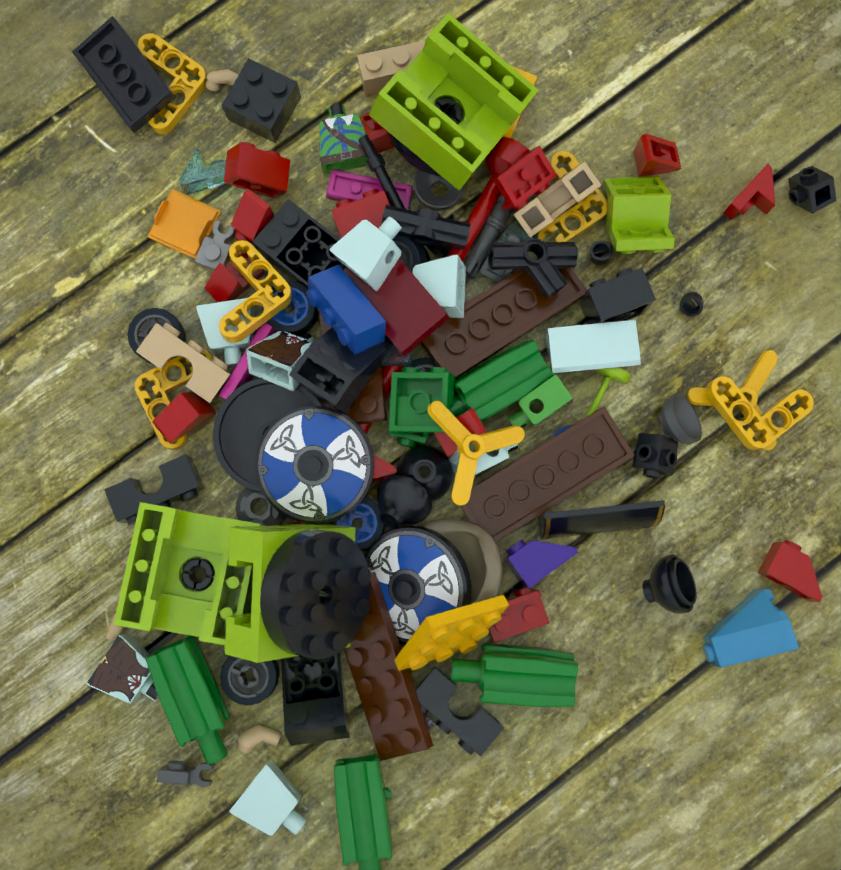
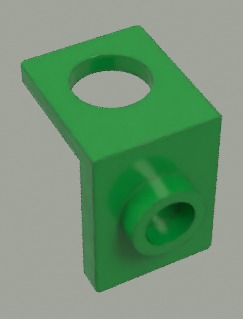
[387,429,429,448]

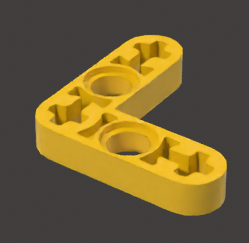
[138,33,207,134]
[537,151,608,242]
[219,240,292,343]
[134,349,213,450]
[706,376,814,450]

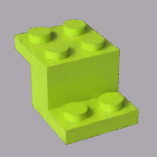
[603,176,675,254]

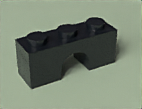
[104,454,205,526]
[415,666,504,756]

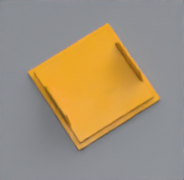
[147,189,222,259]

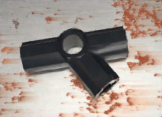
[381,205,471,257]
[488,238,578,298]

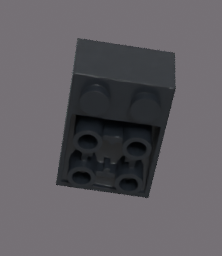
[252,199,345,288]
[289,327,394,414]
[281,652,350,746]

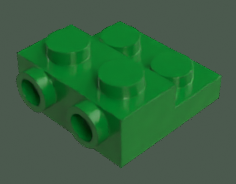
[389,367,455,433]

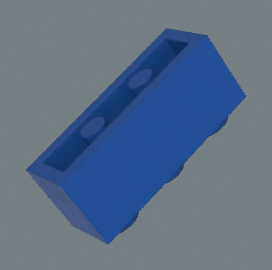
[306,265,386,355]

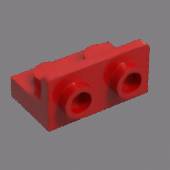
[493,146,557,211]
[489,587,550,643]

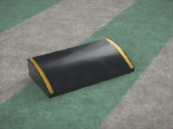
[538,500,665,539]

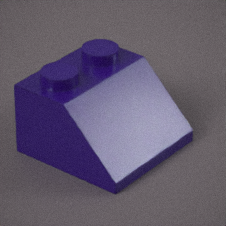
[504,539,578,588]

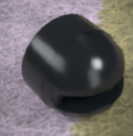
[589,241,613,266]
[680,291,704,317]

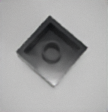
[222,58,301,143]
[580,268,656,324]

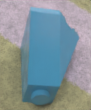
[702,588,799,668]

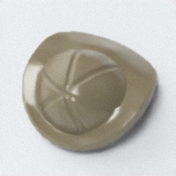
[421,519,502,604]

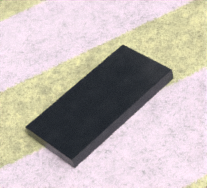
[72,16,176,133]

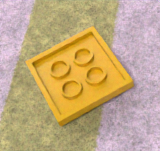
[394,595,509,671]

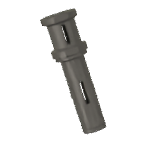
[464,196,516,279]

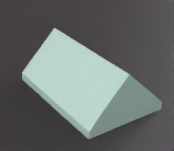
[546,320,641,373]

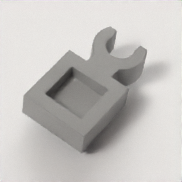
[195,220,236,271]

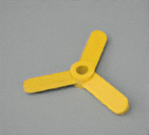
[687,350,778,450]
[427,401,525,506]

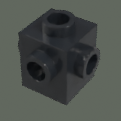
[788,166,836,214]
[632,433,679,479]

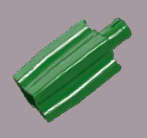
[450,340,554,422]
[145,636,230,765]
[451,643,578,707]
[334,754,393,870]

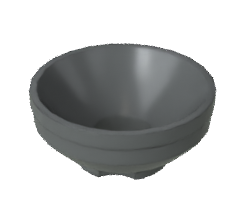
[414,169,465,211]
[659,393,702,444]
[235,488,286,526]

